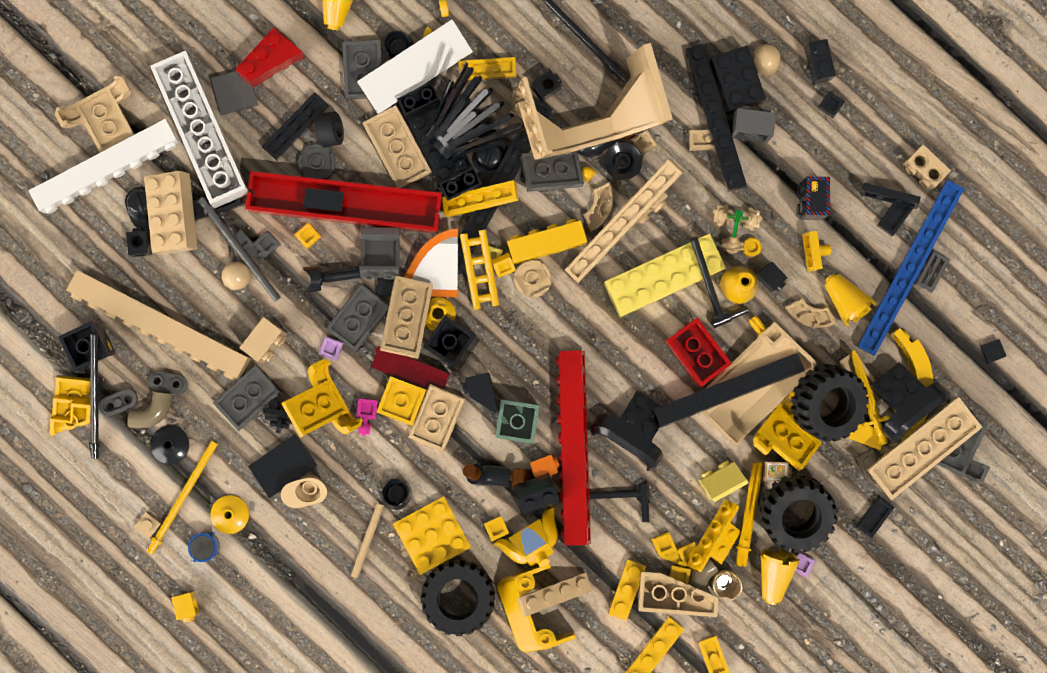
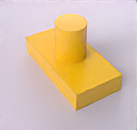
[802,231,831,272]

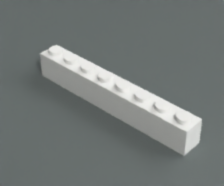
[29,119,180,214]

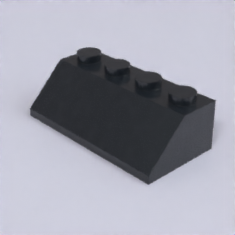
[463,373,498,413]

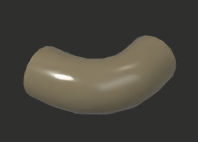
[128,392,172,429]
[689,559,719,595]

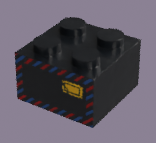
[796,176,830,220]
[58,319,116,372]

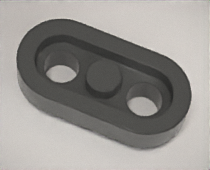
[148,371,188,394]
[99,389,138,416]

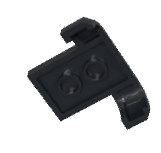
[870,362,950,443]
[590,391,663,471]

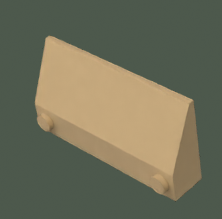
[702,322,818,446]

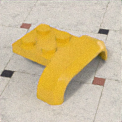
[282,359,363,438]
[753,391,822,471]

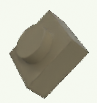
[855,449,878,475]

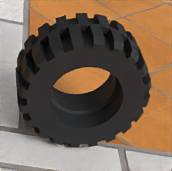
[791,364,869,442]
[759,474,838,553]
[421,559,495,636]

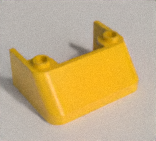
[497,562,576,652]

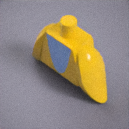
[493,508,558,568]

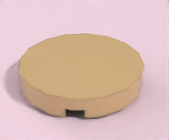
[514,260,552,298]

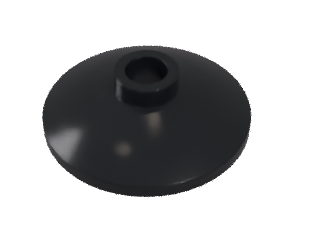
[604,142,642,180]
[151,426,189,464]

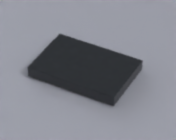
[248,434,318,498]

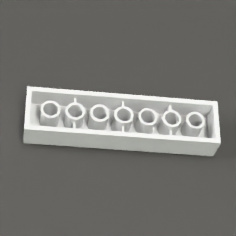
[150,51,249,208]

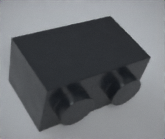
[804,39,836,85]

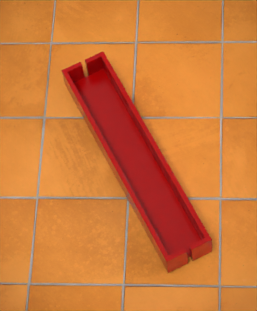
[245,171,443,234]

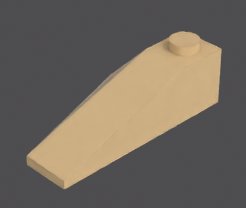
[638,572,718,617]

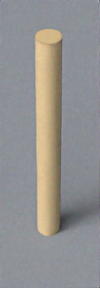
[351,503,384,578]

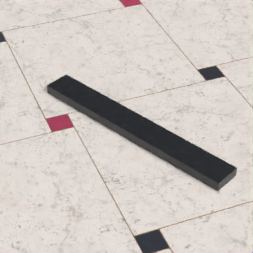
[653,353,805,428]

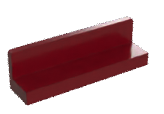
[371,346,450,390]

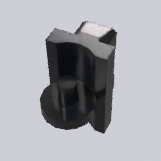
[263,400,292,433]

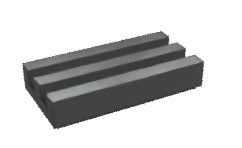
[914,250,950,293]

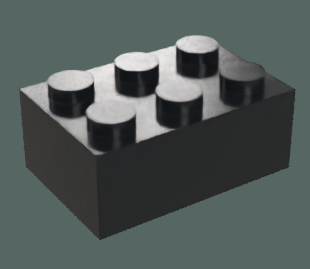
[710,45,766,115]

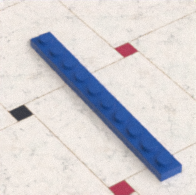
[857,180,964,356]

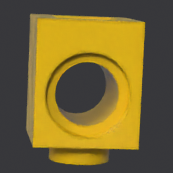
[171,591,200,622]

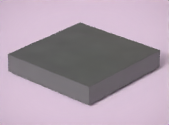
[211,71,258,115]

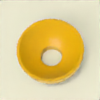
[425,297,456,331]

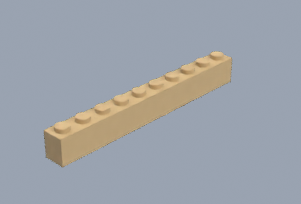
[66,270,251,380]

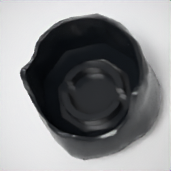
[383,30,414,59]
[380,479,412,510]

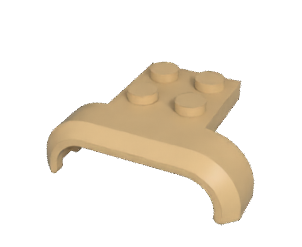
[55,76,135,153]

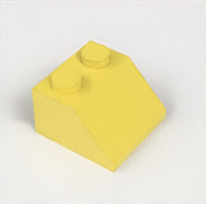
[699,460,748,502]

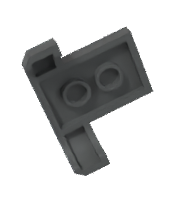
[936,419,990,483]

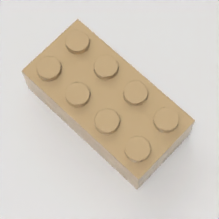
[144,171,198,255]

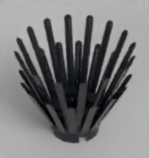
[425,62,525,161]

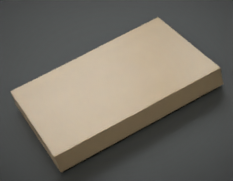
[408,384,466,452]

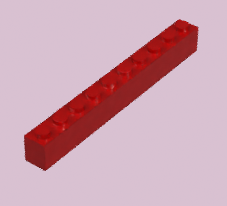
[556,350,591,545]

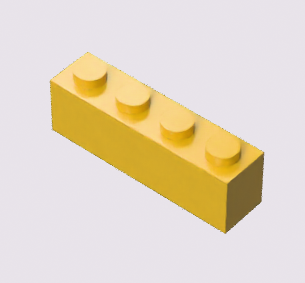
[507,219,587,265]

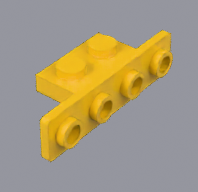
[687,500,741,572]

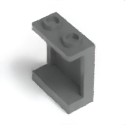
[360,227,400,280]

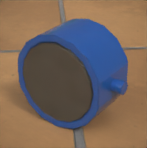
[188,531,220,563]

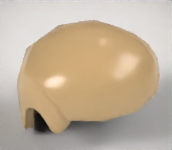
[752,44,781,75]
[221,261,251,291]
[711,570,743,600]

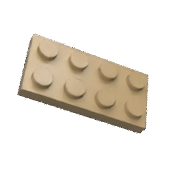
[362,105,432,188]
[380,276,433,359]

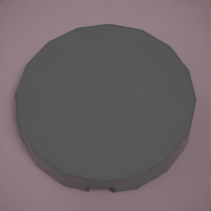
[298,143,336,180]

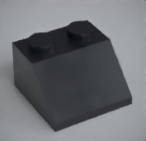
[423,315,480,372]
[513,473,560,517]

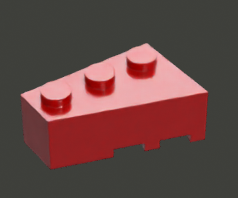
[235,27,304,88]

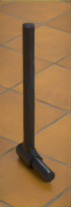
[690,237,749,329]
[557,483,650,522]

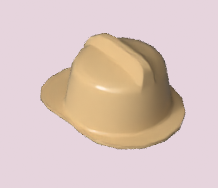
[281,475,327,508]

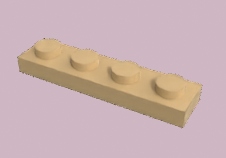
[517,572,592,617]

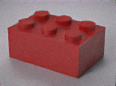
[664,317,732,388]

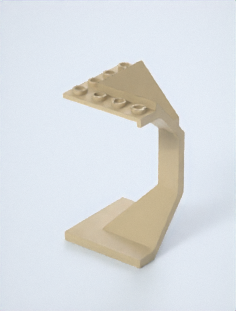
[510,43,673,160]

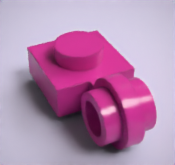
[356,398,378,436]

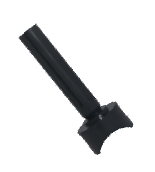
[303,265,361,293]

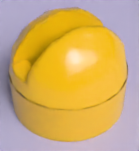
[581,167,596,183]

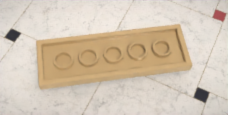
[866,396,982,500]

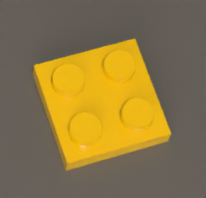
[377,376,427,426]

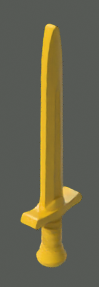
[851,350,890,445]

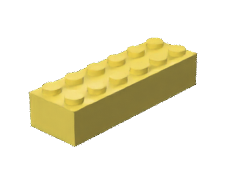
[604,234,726,318]

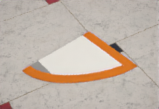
[404,229,458,297]

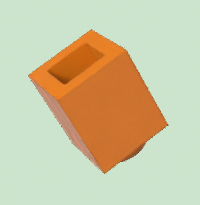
[530,454,560,478]

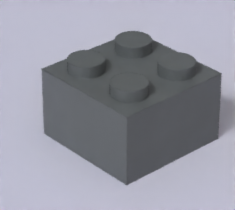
[730,106,776,143]

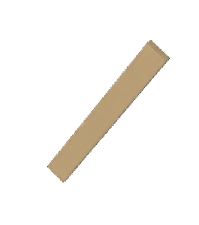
[565,159,684,283]

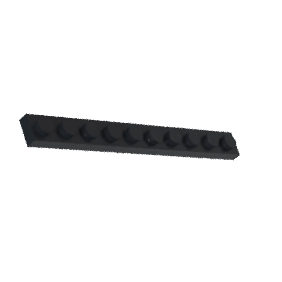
[458,99,553,275]

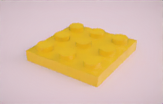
[393,496,471,575]

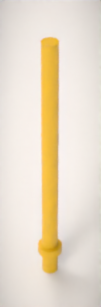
[147,440,218,554]

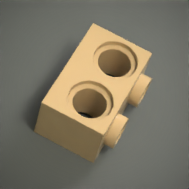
[903,145,951,190]

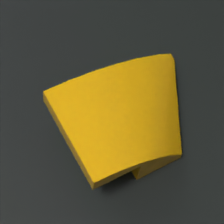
[50,375,91,436]

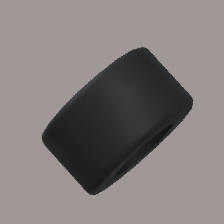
[315,111,344,147]

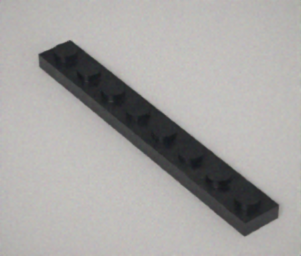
[685,44,747,192]

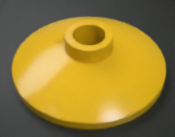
[211,495,249,534]

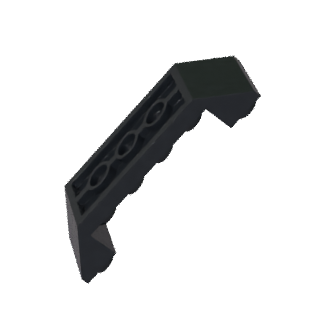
[397,82,482,201]

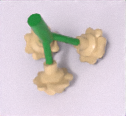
[713,204,763,254]

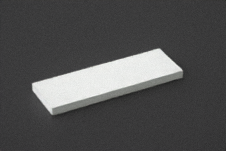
[357,20,473,114]

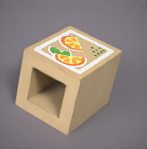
[762,461,792,482]

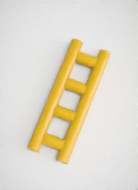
[460,230,499,310]

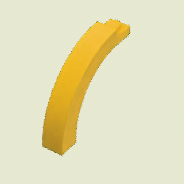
[890,328,933,444]

